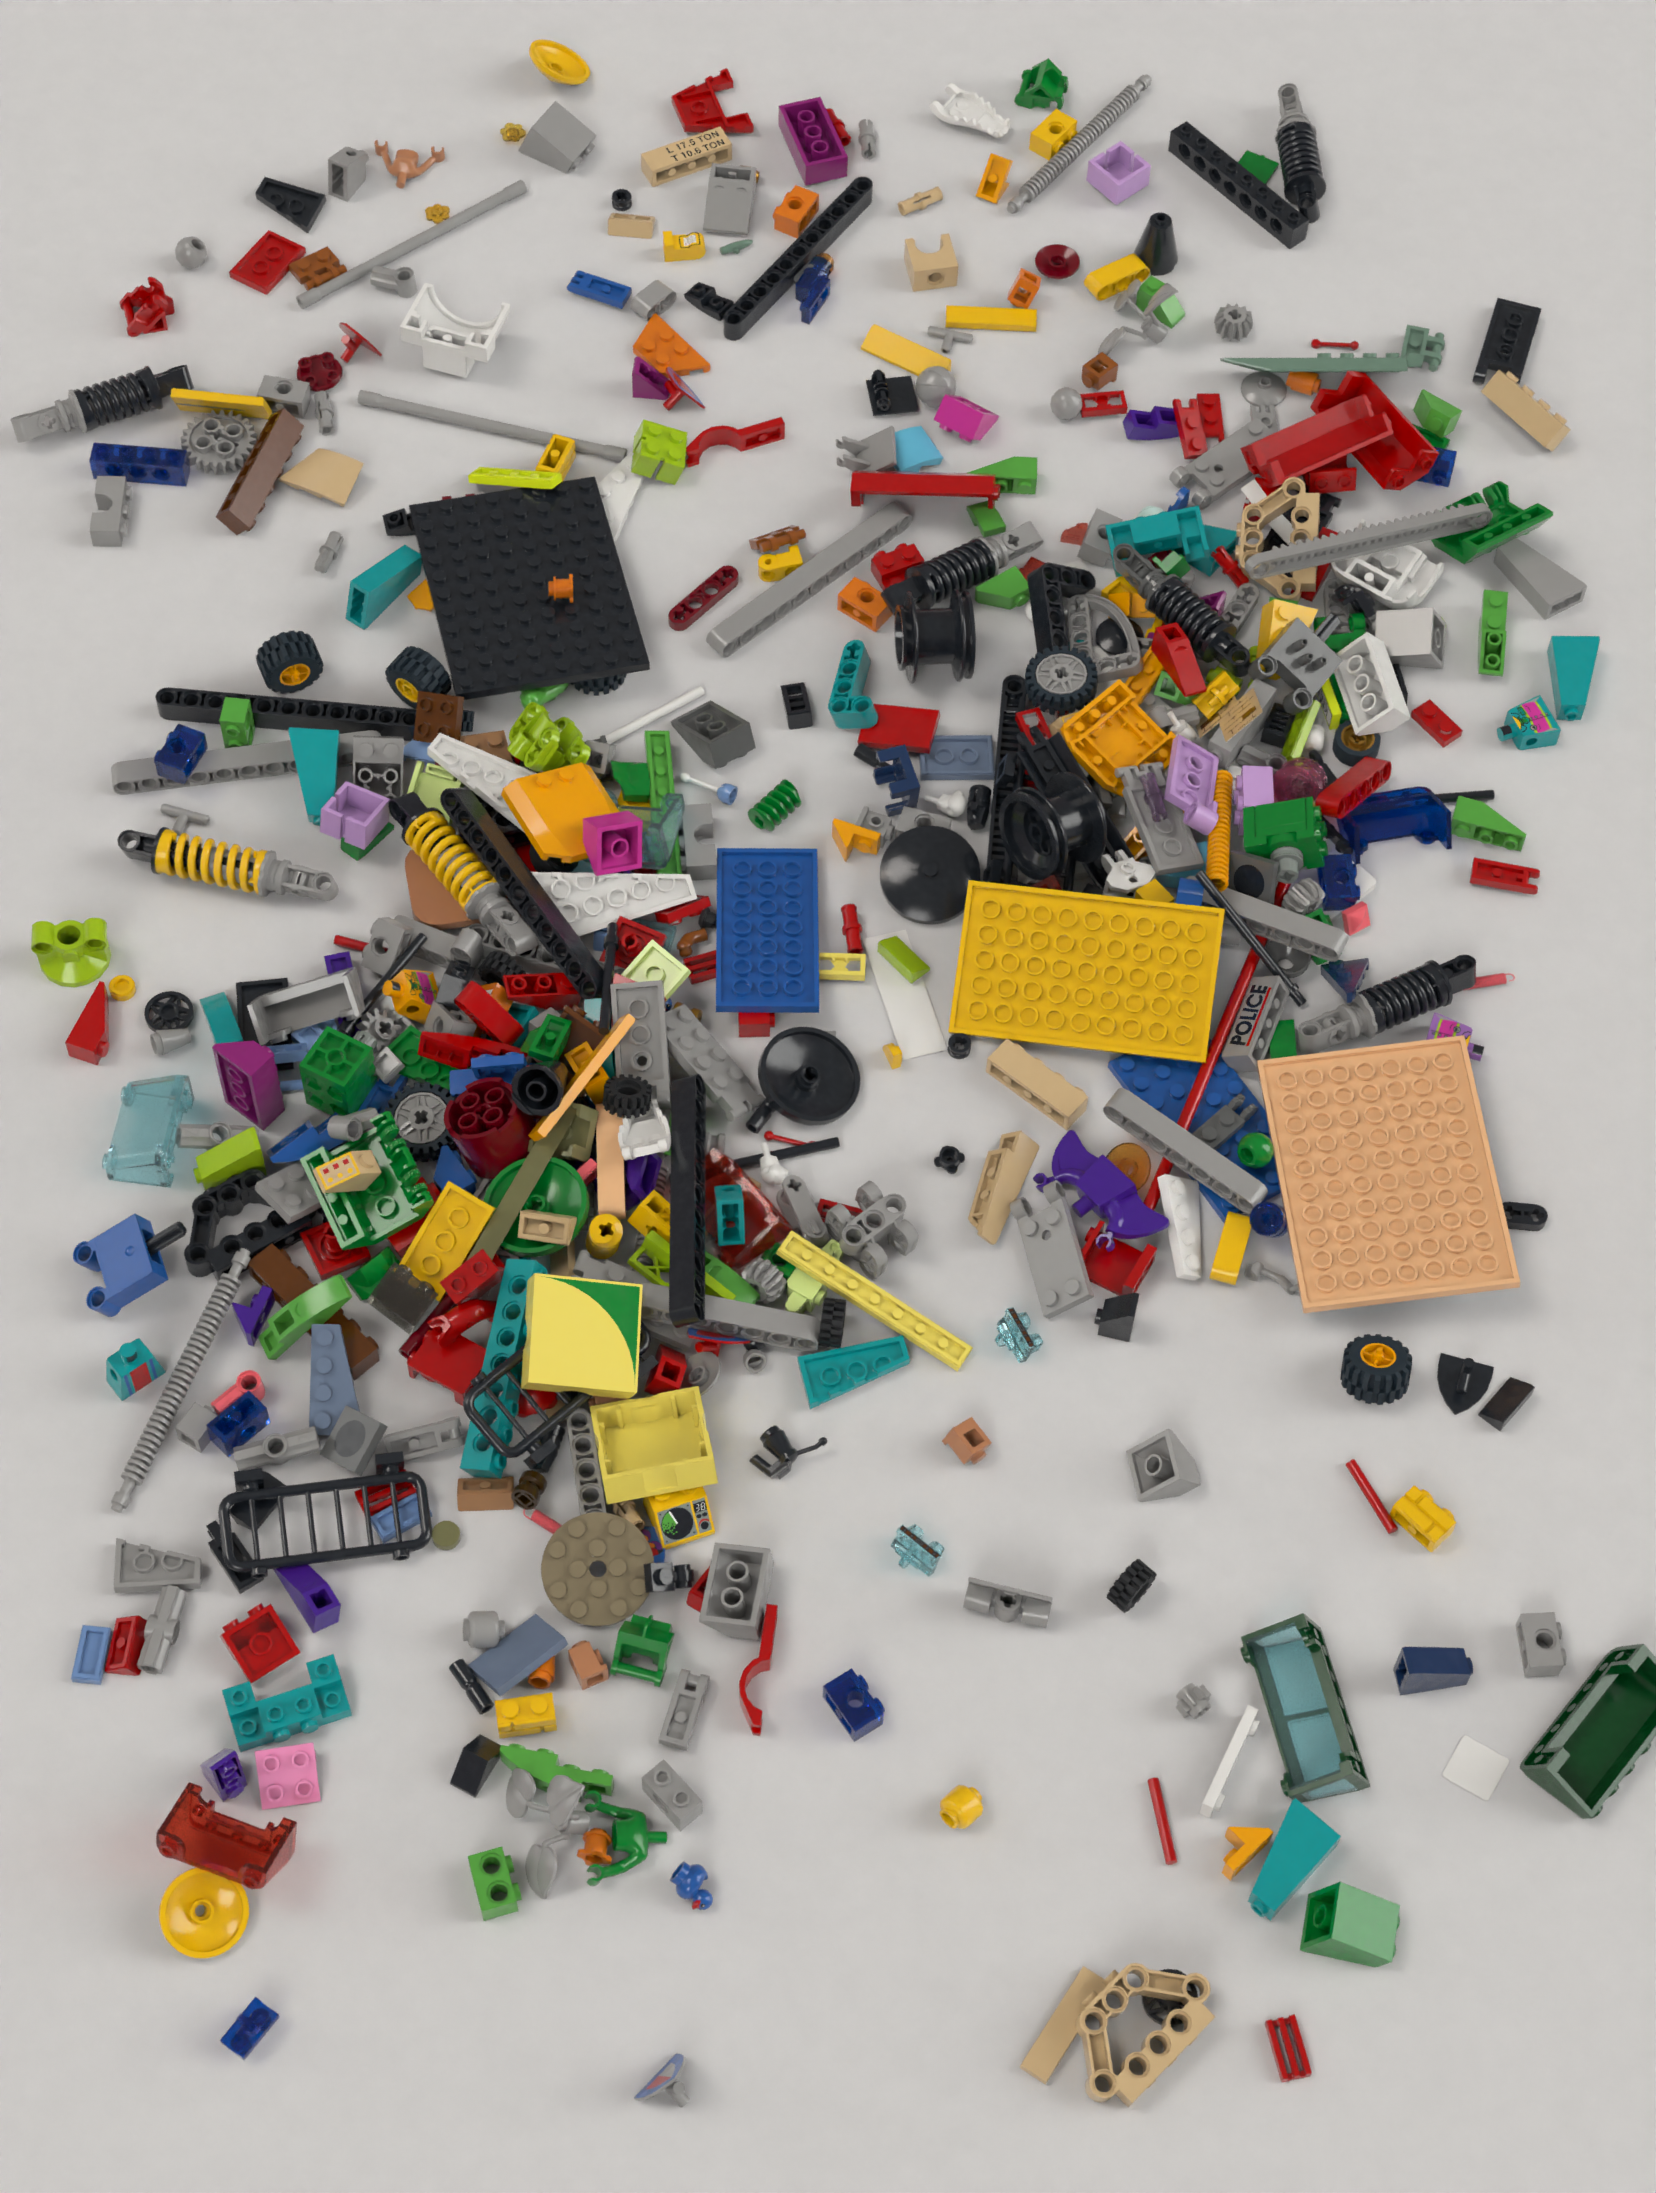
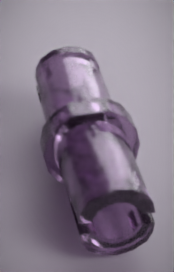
[1140,772,1168,822]

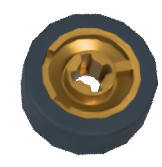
[1332,720,1381,767]

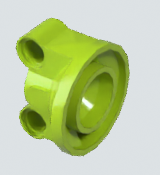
[31,918,111,988]

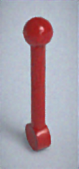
[1311,339,1359,350]
[764,1131,815,1145]

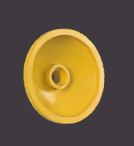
[529,39,590,85]
[159,1866,249,1958]

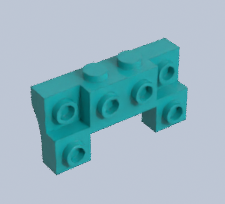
[1105,505,1210,577]
[222,1654,352,1752]

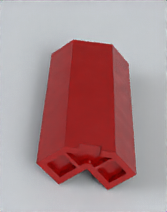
[1310,371,1439,491]
[1240,394,1394,488]
[850,470,1000,509]

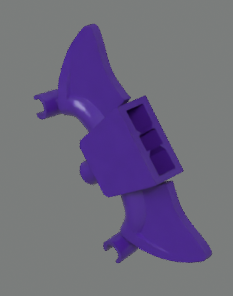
[1033,1130,1170,1252]

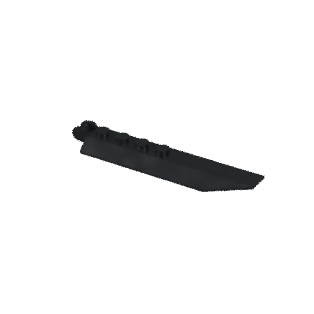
[1016,725,1135,896]

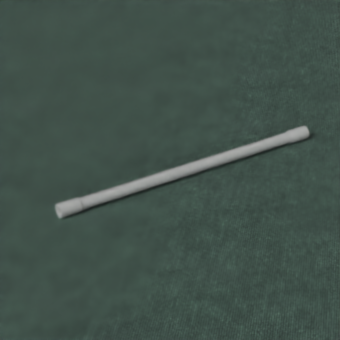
[296,180,527,309]
[358,390,627,462]

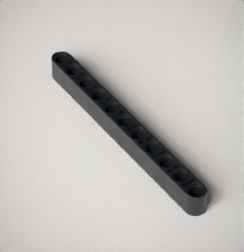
[724,177,873,341]
[155,687,416,741]
[440,788,604,1000]
[669,1074,706,1328]

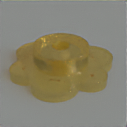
[500,123,526,142]
[425,204,450,224]

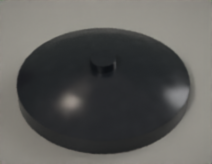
[880,826,980,925]
[758,1027,860,1126]

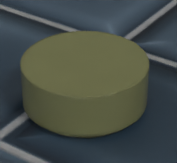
[432,1521,461,1550]

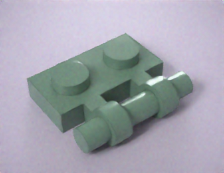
[1400,325,1445,372]

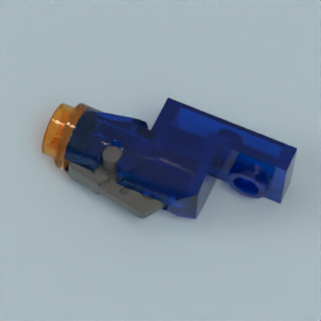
[793,253,834,324]

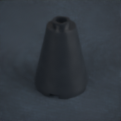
[1134,212,1178,276]
[511,1060,568,1116]

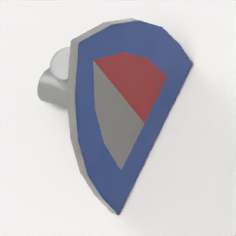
[634,2054,690,2107]

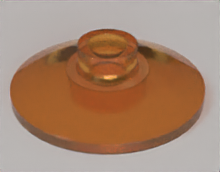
[1106,1143,1151,1191]

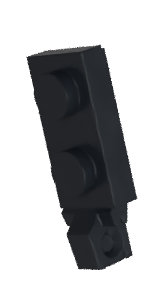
[206,1520,264,1594]

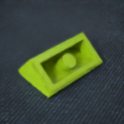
[877,936,930,984]

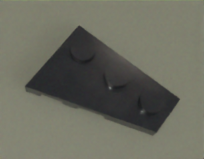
[255,177,326,233]

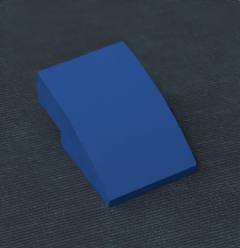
[266,1112,346,1163]

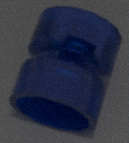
[1250,1202,1288,1238]

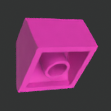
[934,394,999,442]
[583,811,643,876]

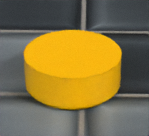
[109,975,136,1001]

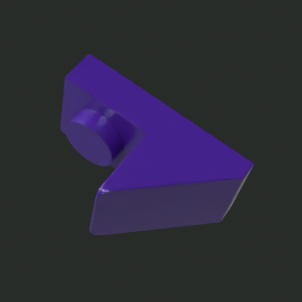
[231,1285,275,1347]

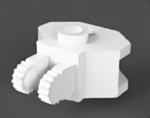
[1101,849,1155,899]

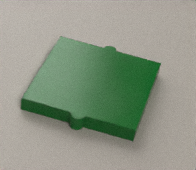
[1238,150,1279,185]

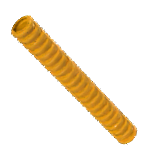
[1206,770,1233,892]

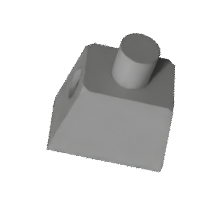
[328,147,369,202]

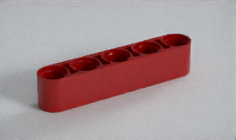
[1315,756,1392,819]

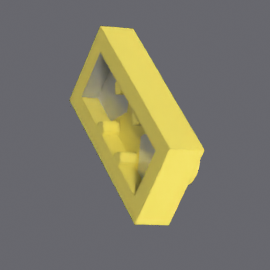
[819,953,866,981]

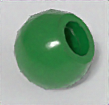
[1237,1132,1274,1169]

